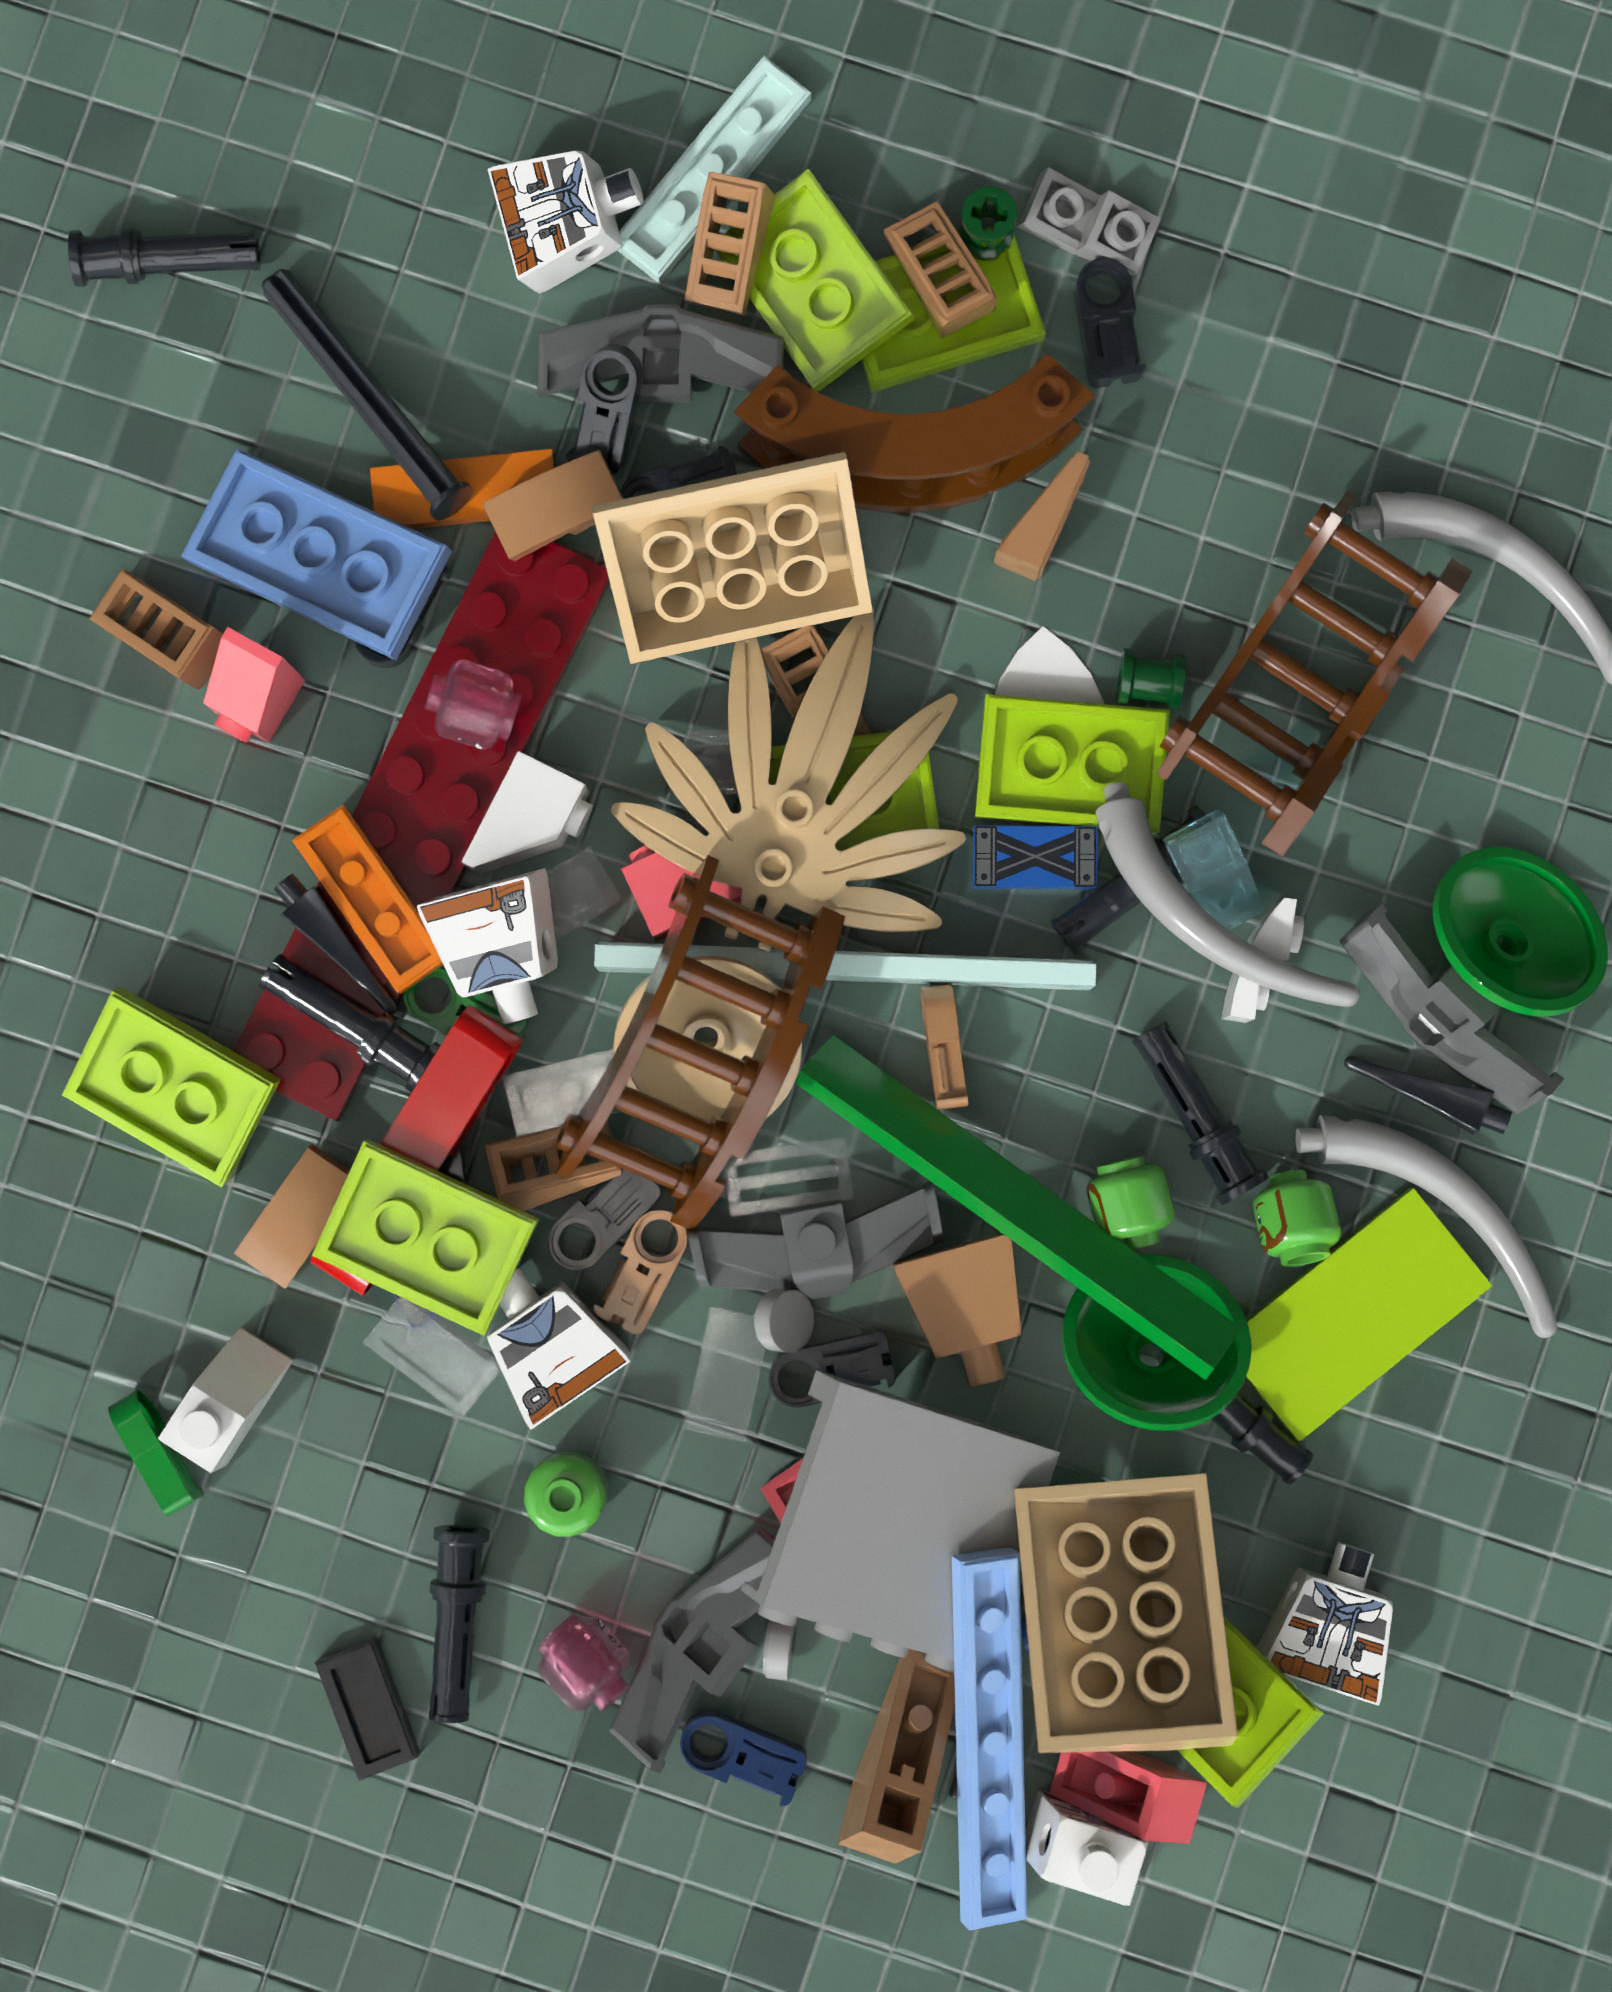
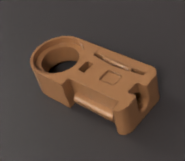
[920,983,968,1110]
[593,1210,689,1334]

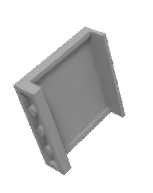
[741,1370,1060,1672]

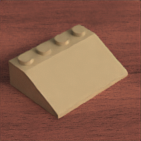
[592,452,873,664]
[1014,1474,1237,1753]

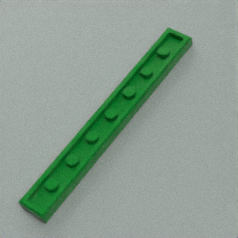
[794,1035,1241,1380]

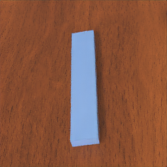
[952,1547,1027,1931]

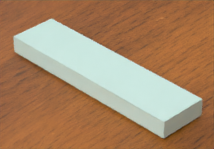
[617,56,811,284]

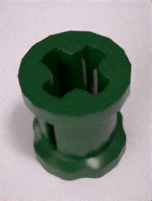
[959,186,1017,261]
[1116,648,1186,710]

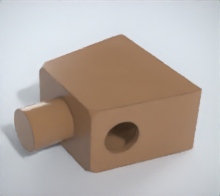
[893,1233,1021,1387]

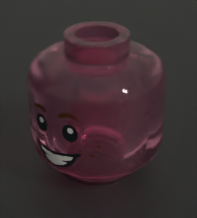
[425,659,521,749]
[538,1615,631,1712]

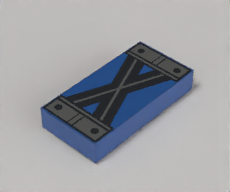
[972,825,1097,890]

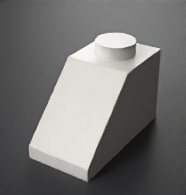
[462,751,593,874]
[158,1327,294,1473]

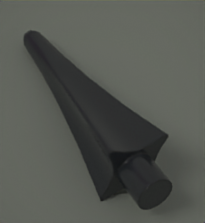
[274,873,398,1015]
[1344,1056,1512,1135]

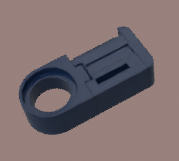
[680,1710,807,1806]

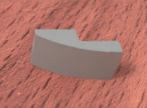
[1017,167,1161,275]

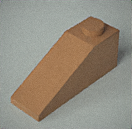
[837,1649,955,1864]

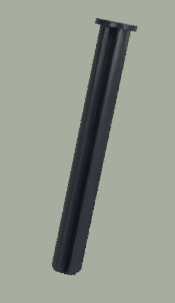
[262,269,473,520]

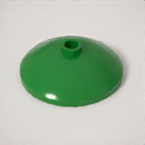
[1433,847,1608,1017]
[1062,1254,1252,1431]

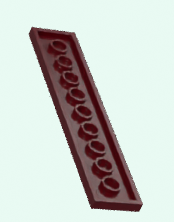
[233,531,610,1122]

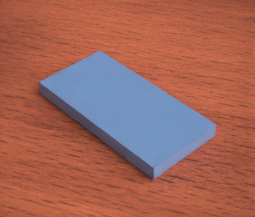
[181,448,452,660]

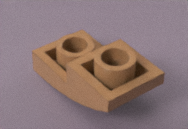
[482,450,624,561]
[234,1144,350,1289]

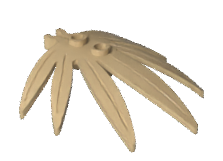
[611,607,966,952]

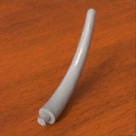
[1351,491,1612,685]
[1095,782,1360,1007]
[1295,1115,1557,1338]

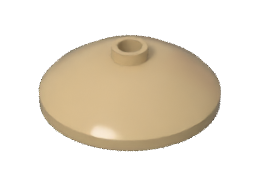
[613,956,802,1121]

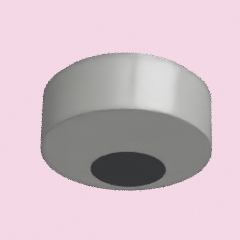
[763,1619,797,1681]

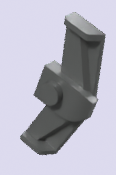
[537,304,784,403]
[1340,902,1564,1115]
[688,1181,944,1299]
[609,1527,776,1773]

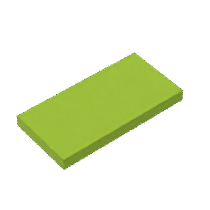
[1246,1188,1493,1442]

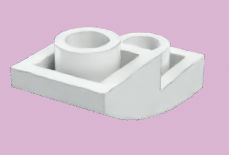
[1221,898,1304,1023]

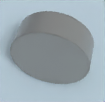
[754,1289,814,1353]

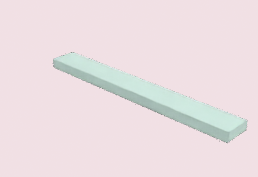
[594,942,1096,990]

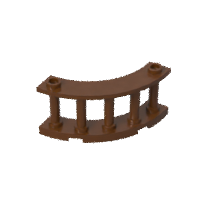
[734,353,1095,513]
[1156,490,1473,857]
[555,855,846,1230]

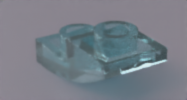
[1163,809,1264,930]

